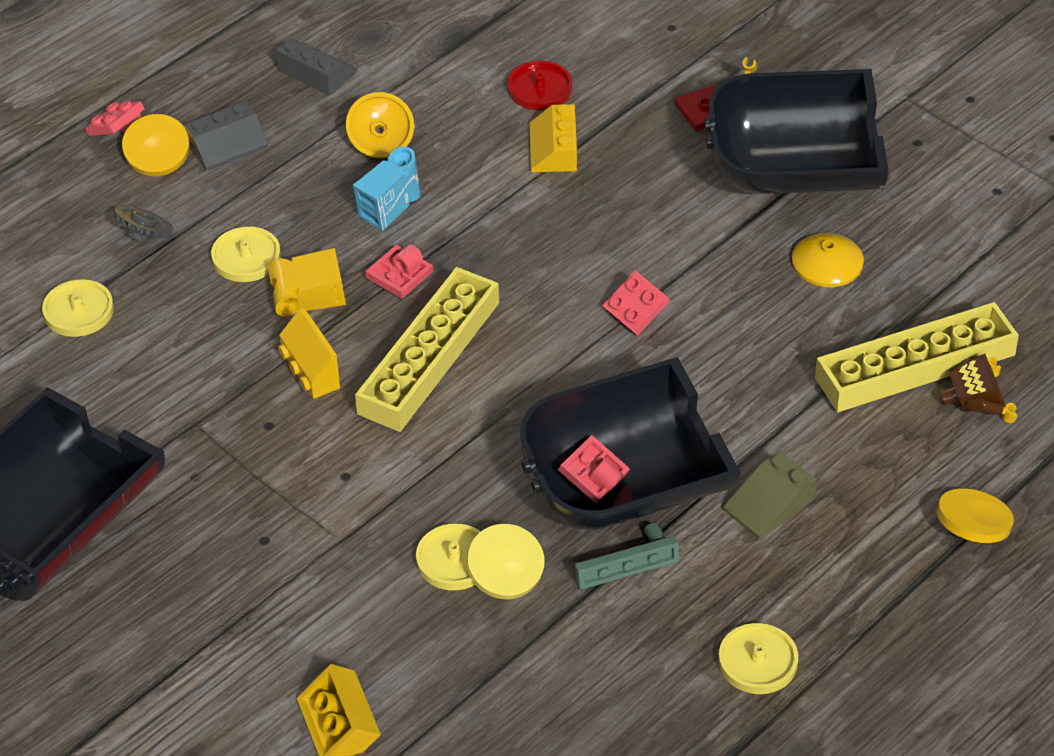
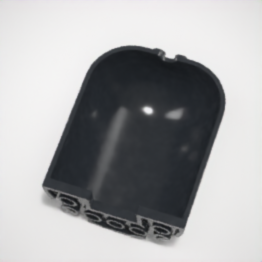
[704,69,889,194]
[520,357,741,530]

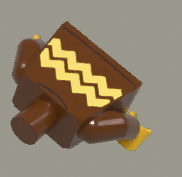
[940,354,1018,423]

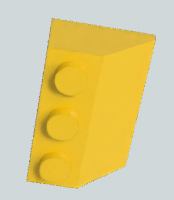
[530,104,577,172]
[278,307,340,399]
[297,664,381,756]

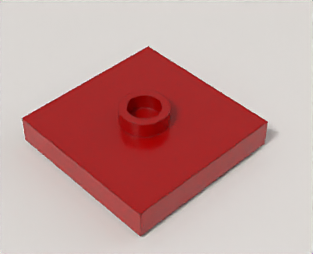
[674,85,716,131]

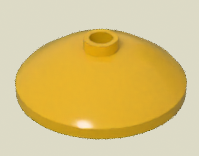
[346,92,414,159]
[792,233,864,287]

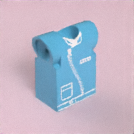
[353,146,421,231]

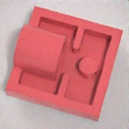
[85,100,145,136]
[365,244,433,299]
[602,270,670,336]
[558,435,630,504]

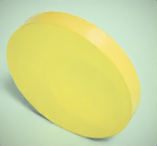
[211,227,281,282]
[42,279,114,337]
[416,524,481,590]
[467,524,544,599]
[719,623,798,694]

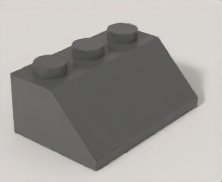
[276,38,357,96]
[184,101,268,171]

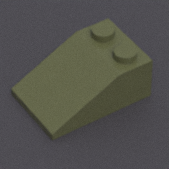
[723,450,817,540]

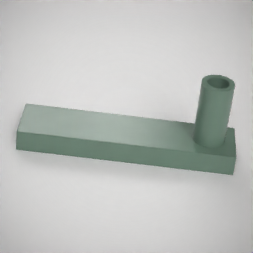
[575,523,679,590]

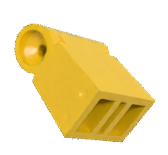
[268,248,346,317]

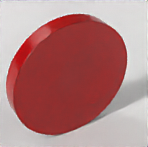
[508,61,572,110]

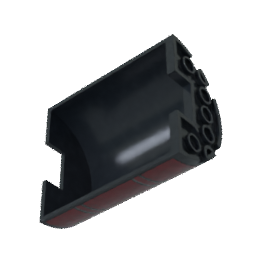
[0,387,165,601]

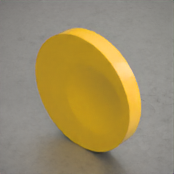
[122,114,190,176]
[937,489,1014,543]

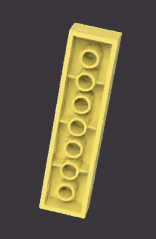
[355,267,499,432]
[815,302,1019,413]

